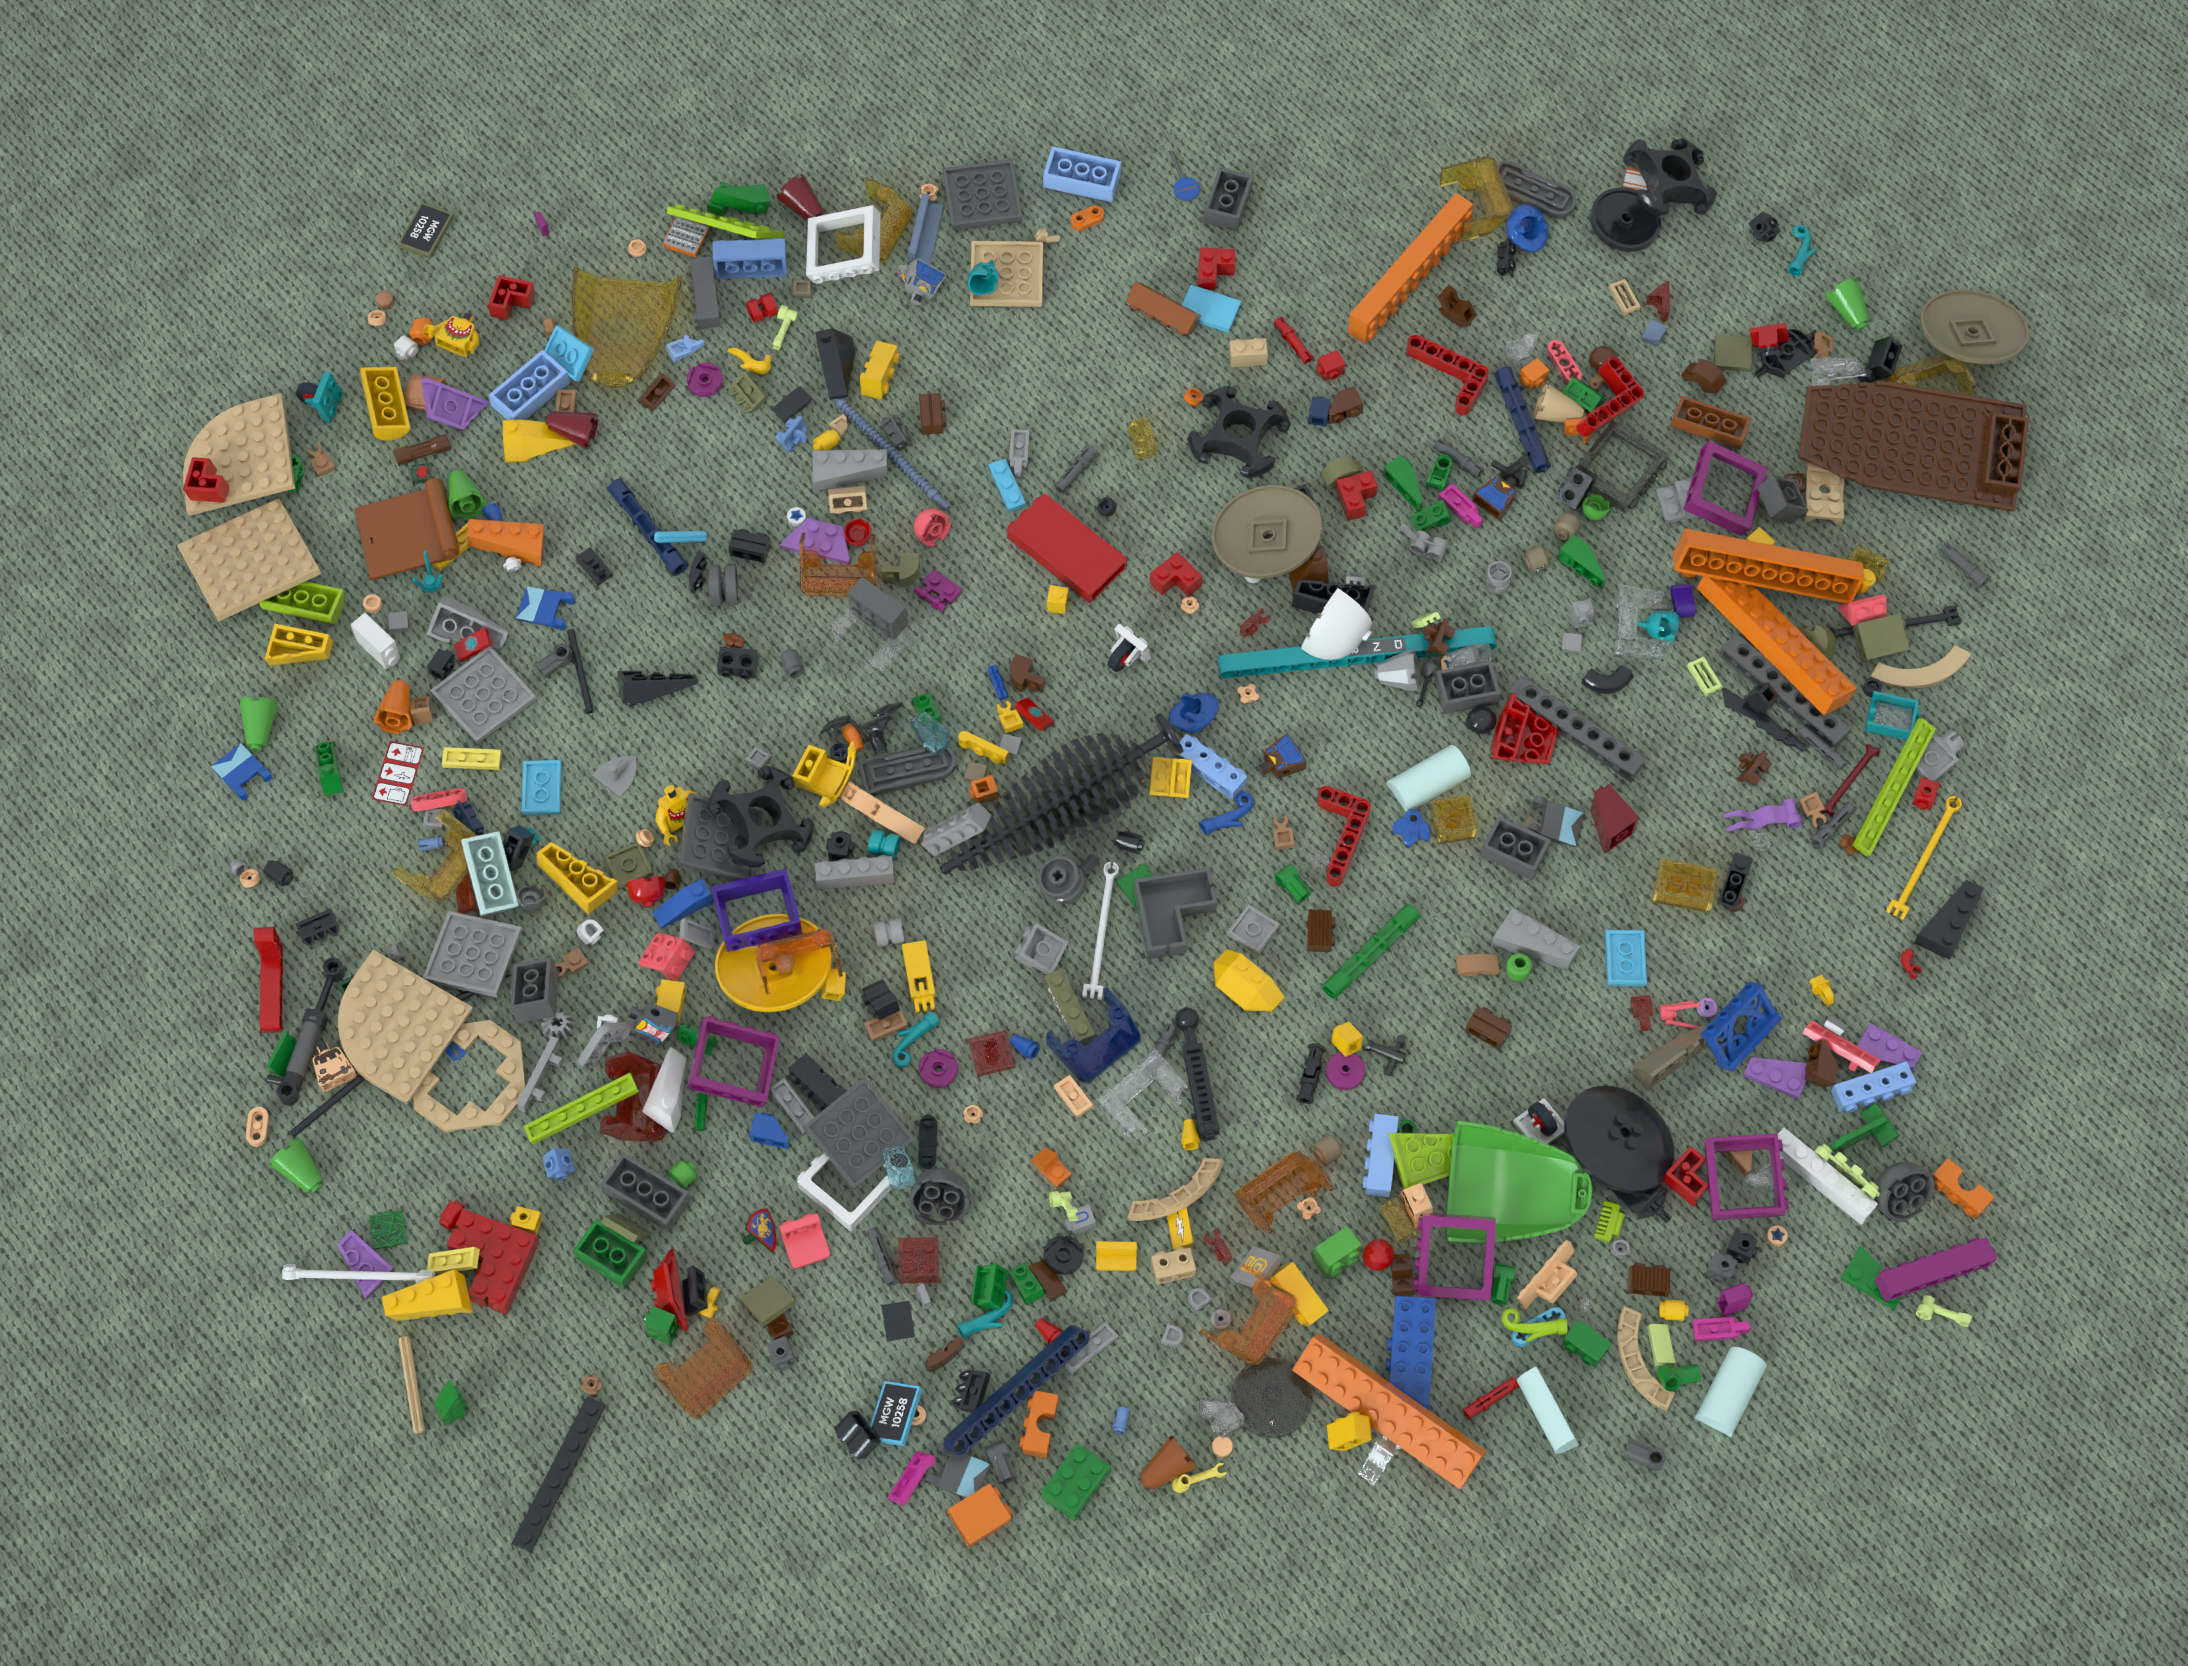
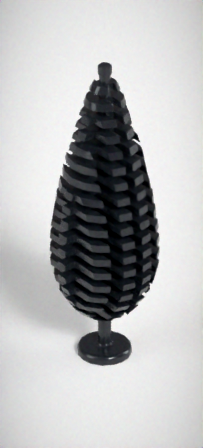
[940,713,1184,875]

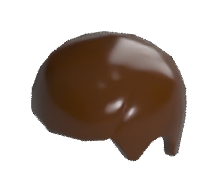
[1589,346,1617,373]

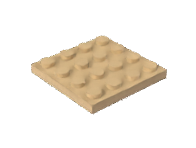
[970,241,1043,307]

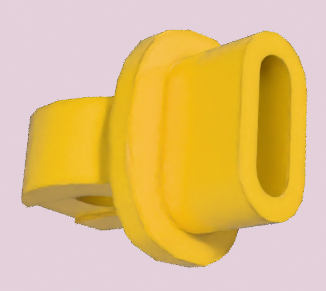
[1809,975,1834,1006]
[697,1286,721,1319]

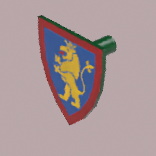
[743,1209,776,1253]

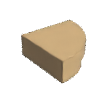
[829,413,848,438]

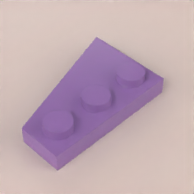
[1857,1023,1923,1070]
[1743,1057,1807,1100]
[337,1230,395,1299]

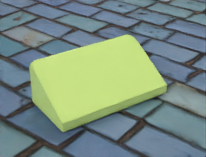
[1647,1324,1675,1367]

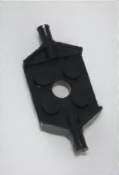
[1754,329,1817,379]
[1607,1184,1672,1223]

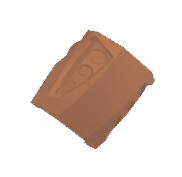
[403,375,446,412]

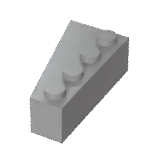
[812,449,888,493]
[1491,908,1580,970]

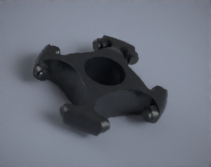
[1623,138,1717,217]
[1187,385,1291,479]
[707,766,815,868]

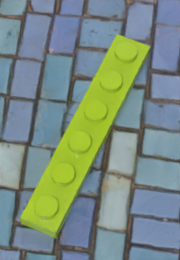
[524,1073,639,1145]

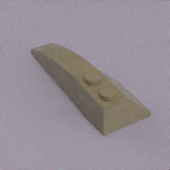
[1632,1017,1740,1091]

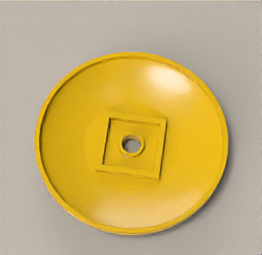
[715,914,832,1012]

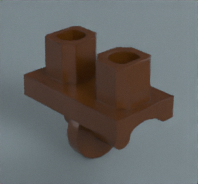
[1422,618,1455,655]
[1737,750,1772,786]

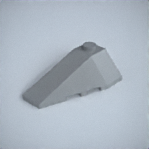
[426,595,509,649]

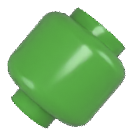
[1506,953,1532,982]
[668,1160,697,1189]

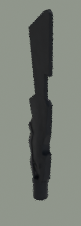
[1722,688,1807,752]

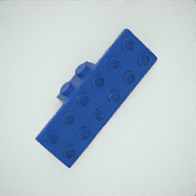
[1385,1296,1436,1410]

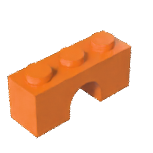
[1932,1158,1995,1219]
[1019,1391,1059,1459]

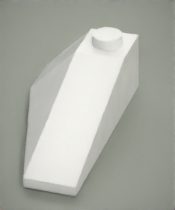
[642,1047,686,1133]

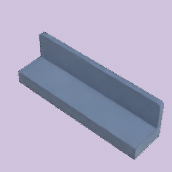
[908,193,944,265]

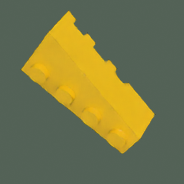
[537,842,617,915]
[382,1270,472,1321]

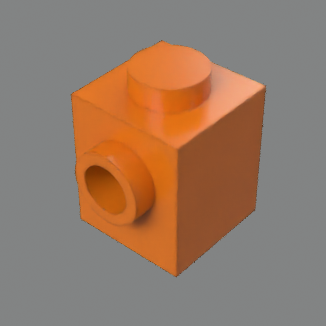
[1519,358,1549,391]

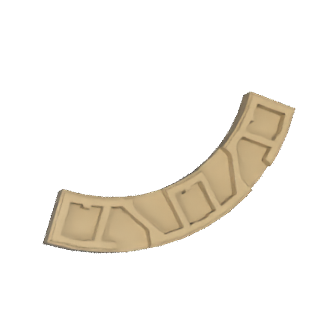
[1870,645,1971,689]
[1128,1158,1224,1221]
[1617,1306,1675,1412]

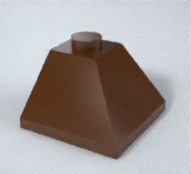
[1289,546,1329,594]

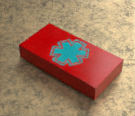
[454,627,492,662]
[1014,698,1054,731]

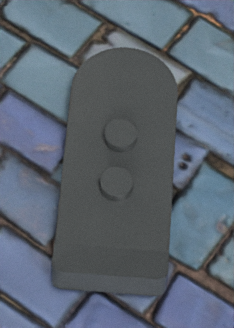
[1487,161,1577,218]
[859,743,956,796]

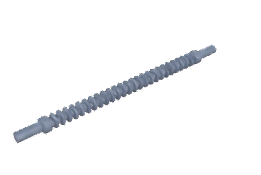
[825,389,951,511]

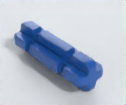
[988,665,1008,700]

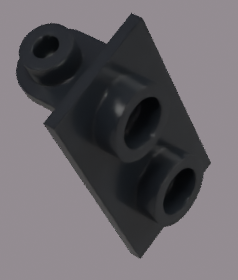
[1497,237,1516,277]

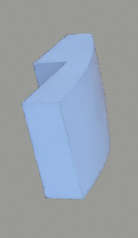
[665,335,704,362]

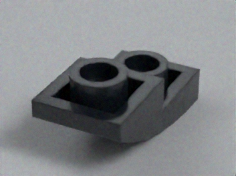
[771,386,813,423]
[689,550,707,594]

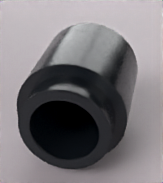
[1115,831,1145,854]
[264,860,294,886]

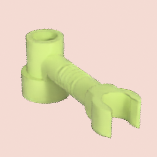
[772,305,799,351]
[1049,1191,1078,1222]
[1916,1295,1972,1327]

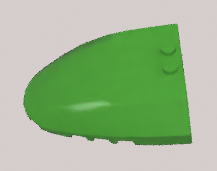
[1445,1121,1592,1243]

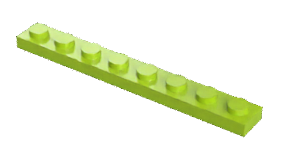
[1852,718,1936,856]

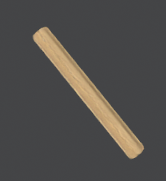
[399,1336,425,1434]

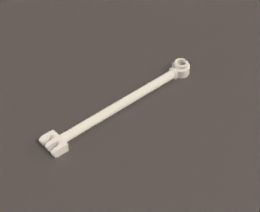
[1082,862,1119,1000]
[282,1264,435,1284]

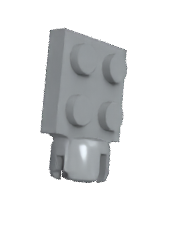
[1915,730,1964,781]

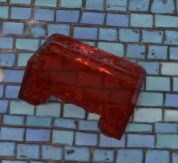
[599,1051,666,1142]

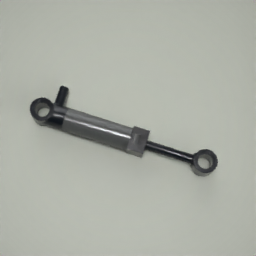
[266,957,345,1106]

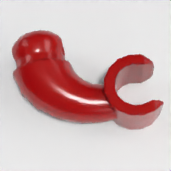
[1901,949,1922,979]

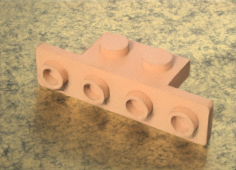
[1517,1240,1578,1310]

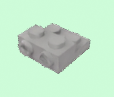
[1655,478,1703,523]
[1014,923,1068,974]

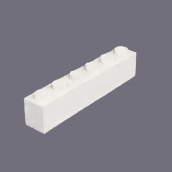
[1778,1128,1878,1225]

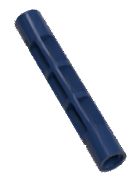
[1494,366,1551,473]
[608,479,688,576]

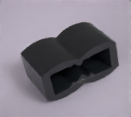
[861,979,900,1020]
[834,1410,881,1459]

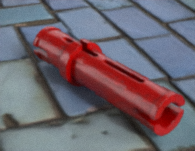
[1273,316,1314,364]
[1462,1377,1519,1420]

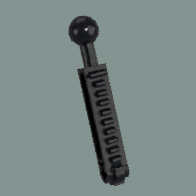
[1175,1007,1219,1141]

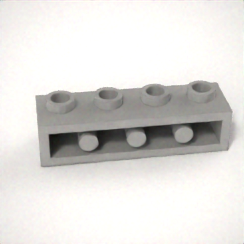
[921,803,991,856]
[815,855,894,890]

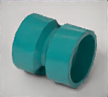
[868,829,901,859]

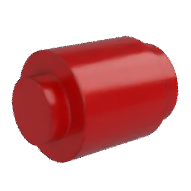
[438,1200,466,1231]

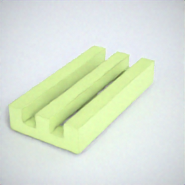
[1411,612,1440,629]
[1687,656,1723,697]

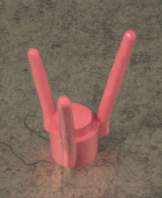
[1660,1001,1701,1029]

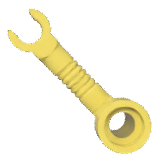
[1172,1463,1227,1493]

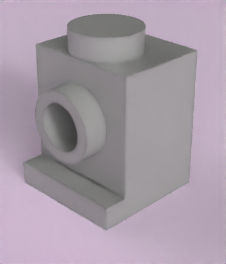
[1570,599,1594,629]

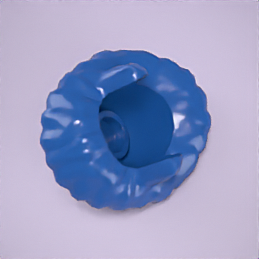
[1506,204,1549,252]
[1168,692,1219,733]

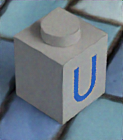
[1064,1204,1096,1236]

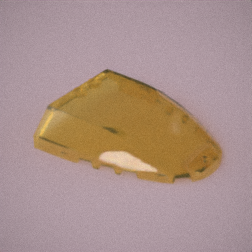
[571,266,683,387]

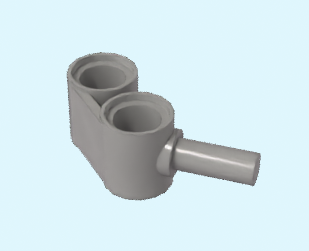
[1400,524,1448,562]

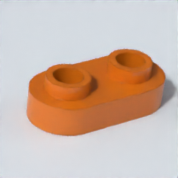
[1071,205,1104,231]

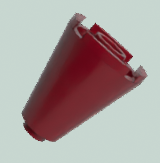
[776,174,824,221]
[546,411,599,450]

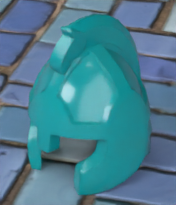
[968,260,999,296]
[1637,611,1679,642]

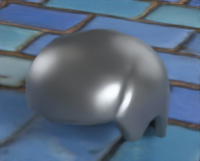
[516,884,546,912]

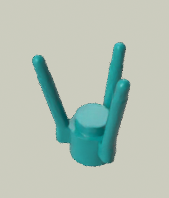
[412,551,443,593]

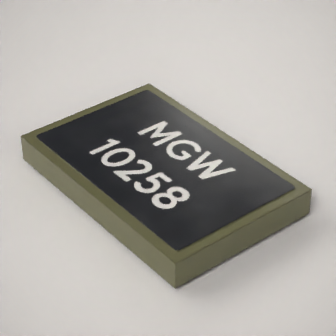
[397,202,454,259]

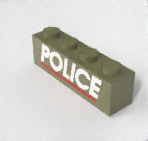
[1044,968,1095,1050]

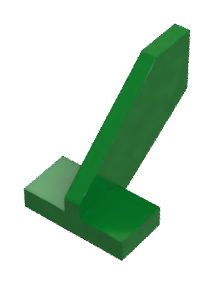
[1828,1103,1900,1153]

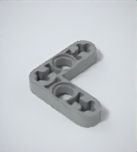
[578,1021,640,1071]

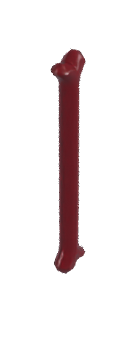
[1822,744,1880,816]

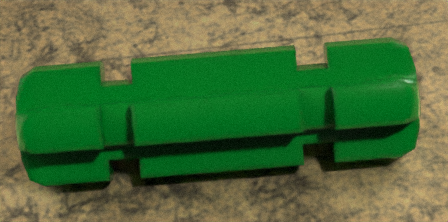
[694,1092,708,1131]

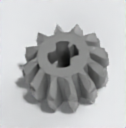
[541,1008,575,1042]

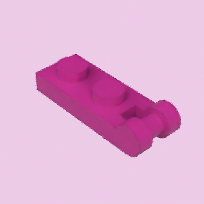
[888,1451,935,1506]

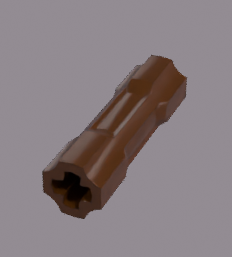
[393,434,451,466]

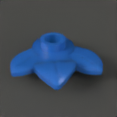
[1393,809,1431,847]

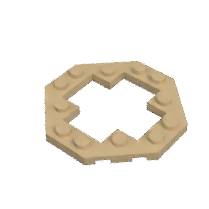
[413,1020,526,1133]

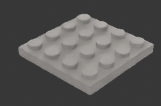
[430,647,537,744]
[423,911,523,998]

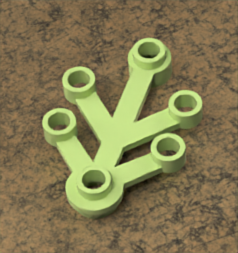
[1814,1144,1880,1200]

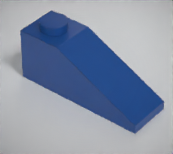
[652,879,713,929]

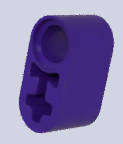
[1670,584,1695,618]

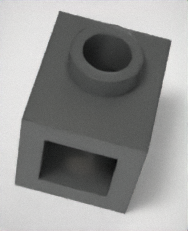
[766,1336,795,1371]

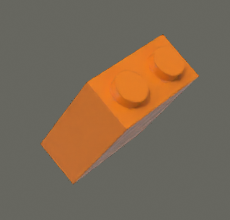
[947,1483,1013,1548]

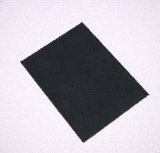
[881,1301,915,1341]

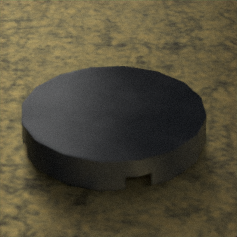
[1043,1236,1084,1275]

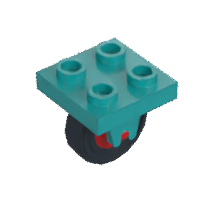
[296,371,343,423]

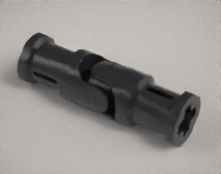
[1296,1043,1326,1104]

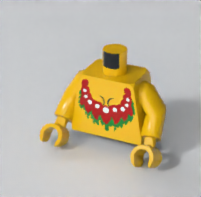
[423,313,480,358]
[655,785,699,846]

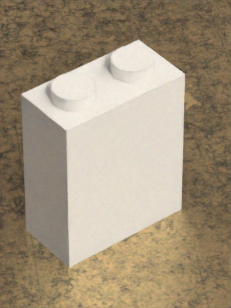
[351,613,400,669]

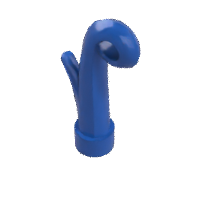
[1199,792,1254,835]

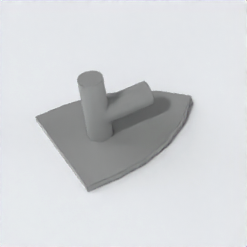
[592,755,637,797]

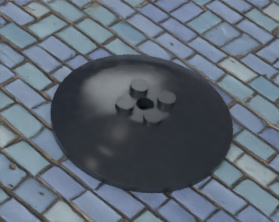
[1564,1086,1674,1193]

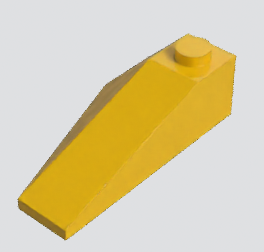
[503,420,575,463]

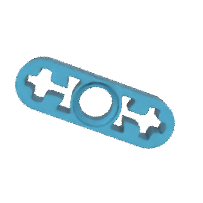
[1512,1307,1565,1347]

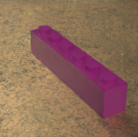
[1875,1237,1997,1302]

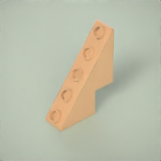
[840,781,925,844]

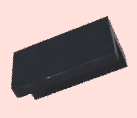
[682,1266,708,1316]

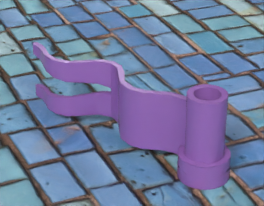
[1723,799,1802,832]

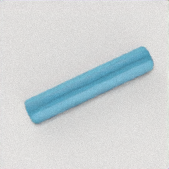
[654,531,707,543]

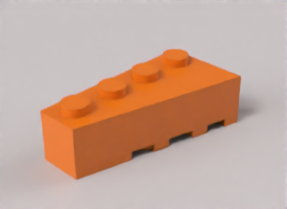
[467,519,544,567]

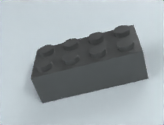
[600,1153,691,1232]

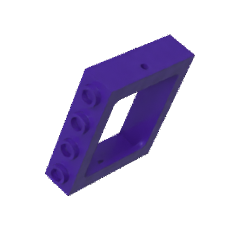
[711,868,803,952]

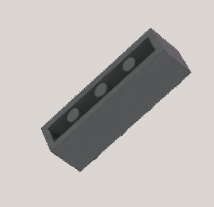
[687,256,721,329]

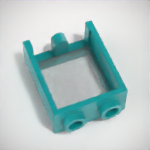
[1865,691,1921,740]

